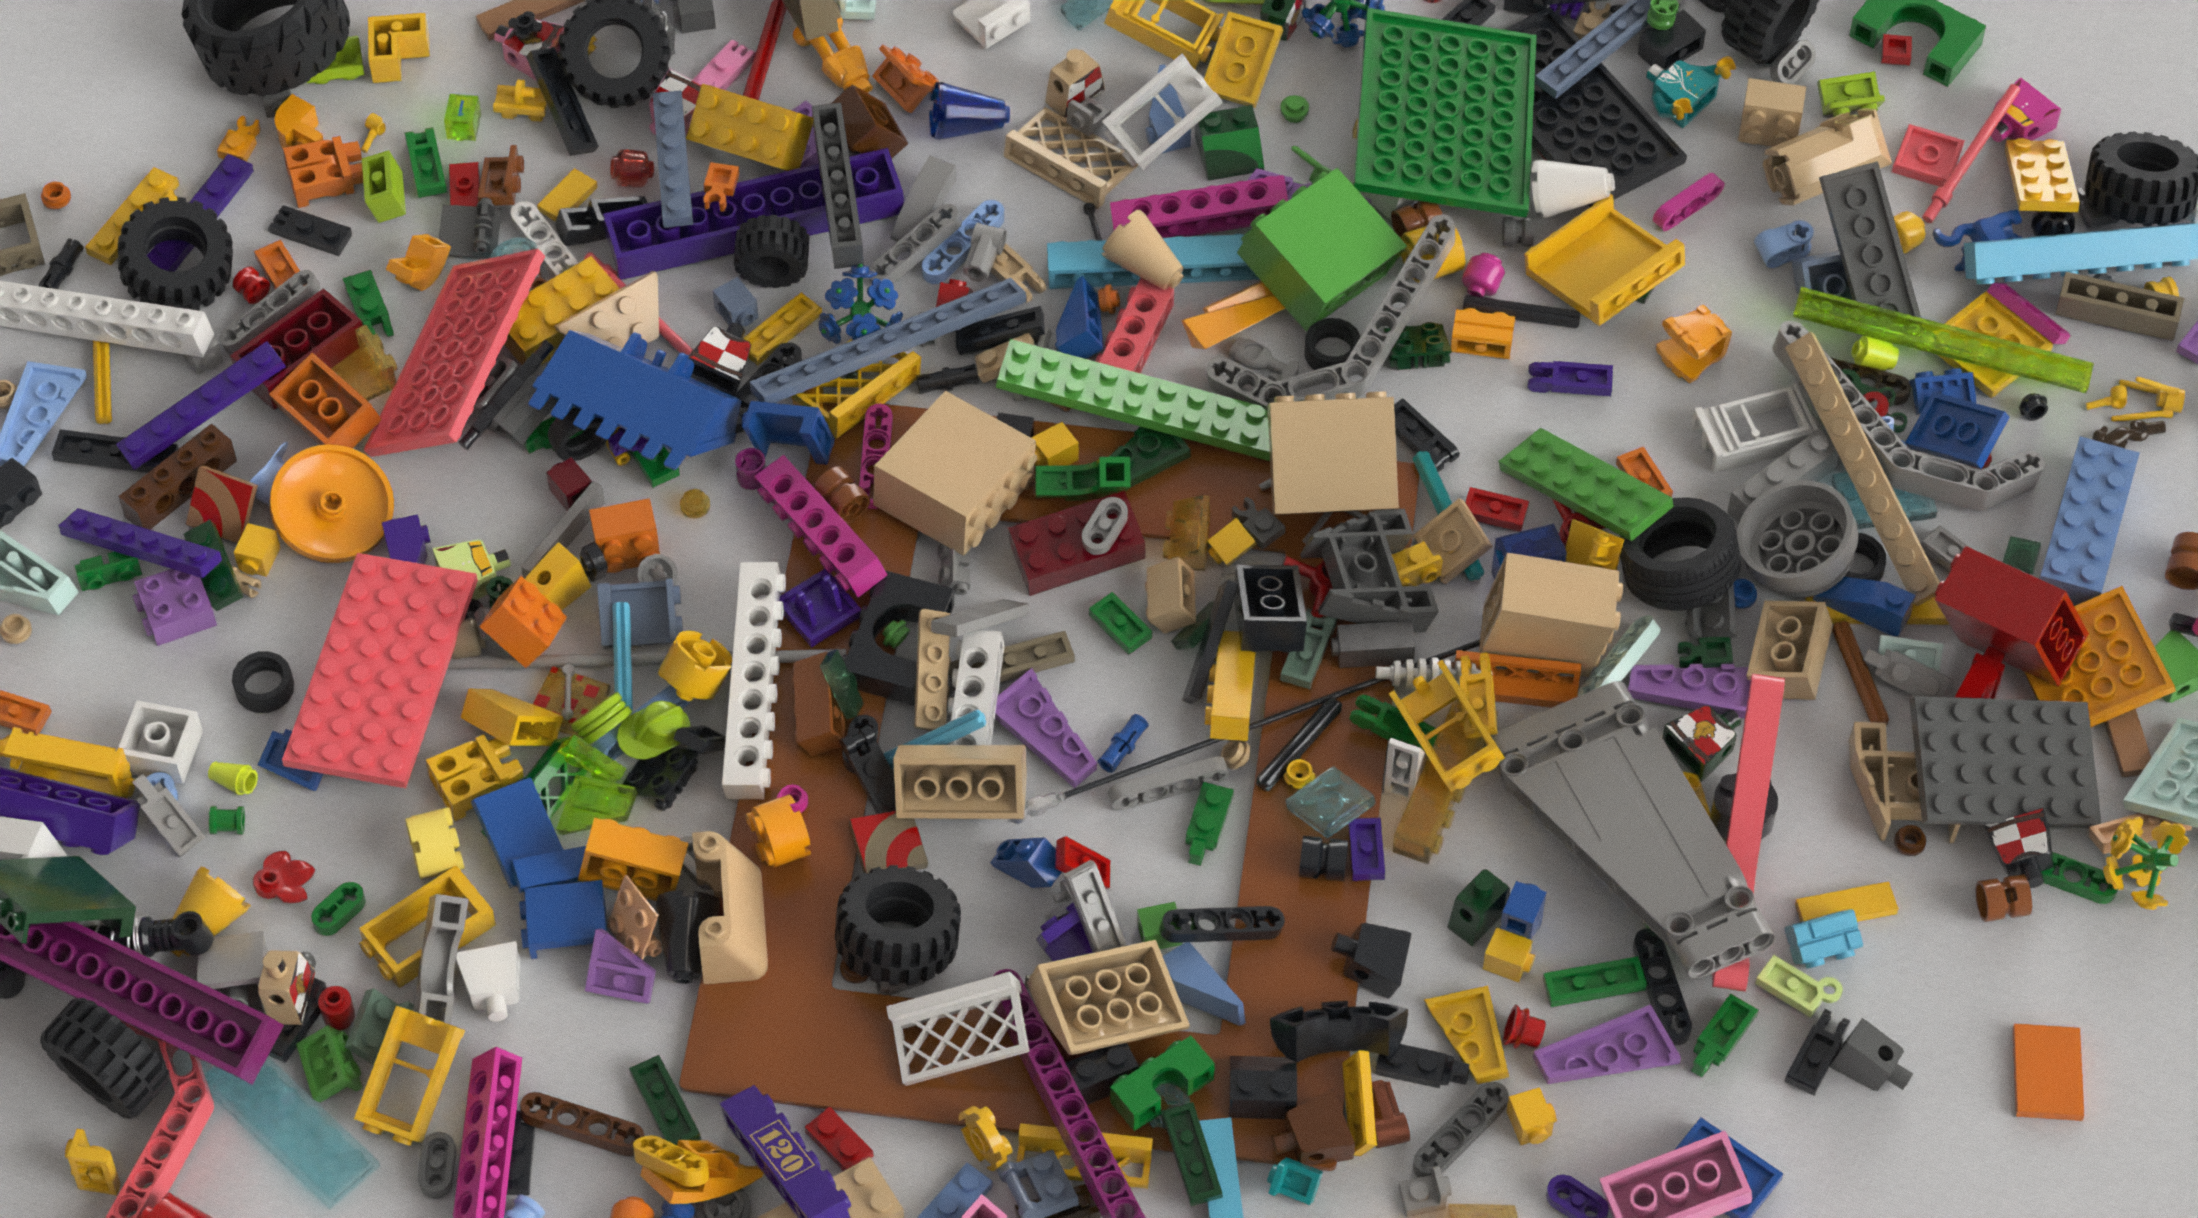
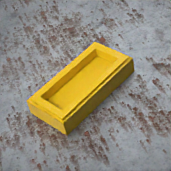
[537,168,598,222]

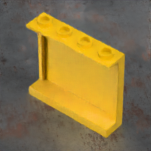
[1524,194,1685,326]

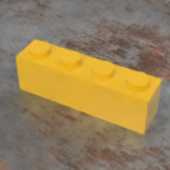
[1204,630,1256,741]

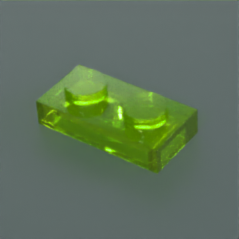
[557,735,627,785]

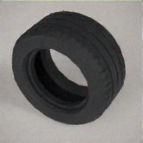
[1620,497,1741,611]

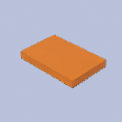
[2012,1023,2085,1121]

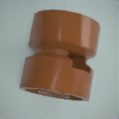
[1391,201,1443,238]
[814,466,870,524]
[2165,532,2198,590]
[1975,874,2032,922]

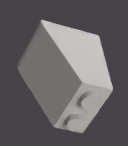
[197,931,268,1015]

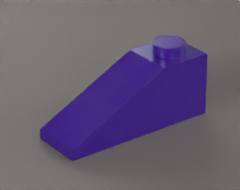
[382,514,431,564]

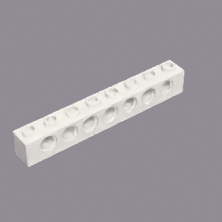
[0,281,214,357]
[722,562,786,799]

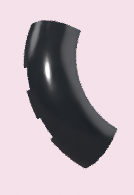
[1270,1001,1408,1063]

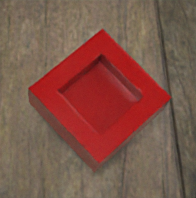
[1881,34,1912,66]

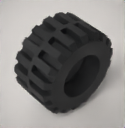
[734,215,810,288]

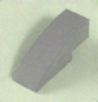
[891,155,956,242]

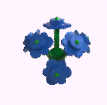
[818,264,903,344]

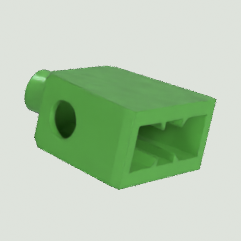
[2155,630,2198,703]

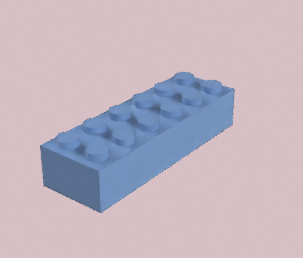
[2039,436,2140,606]

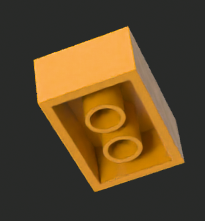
[578,818,688,901]

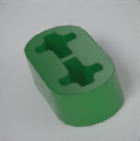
[311,882,366,936]

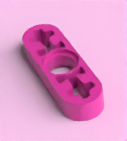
[1653,172,1725,231]

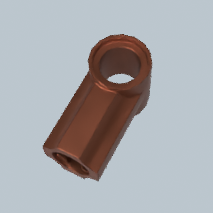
[1372,1080,1410,1149]

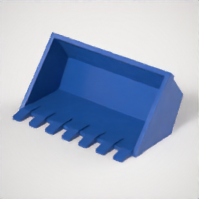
[528,330,741,470]

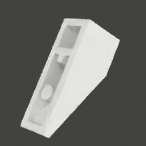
[1384,738,1428,803]

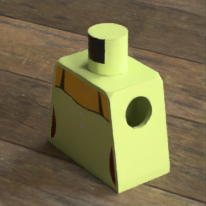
[432,539,511,600]

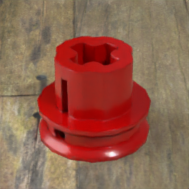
[1502,1004,1546,1049]

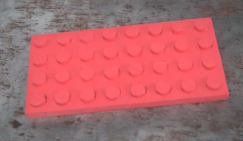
[363,248,545,457]
[282,553,478,789]

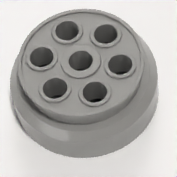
[1737,480,1858,598]

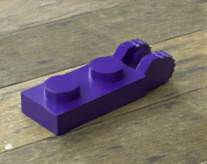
[1527,361,1613,397]

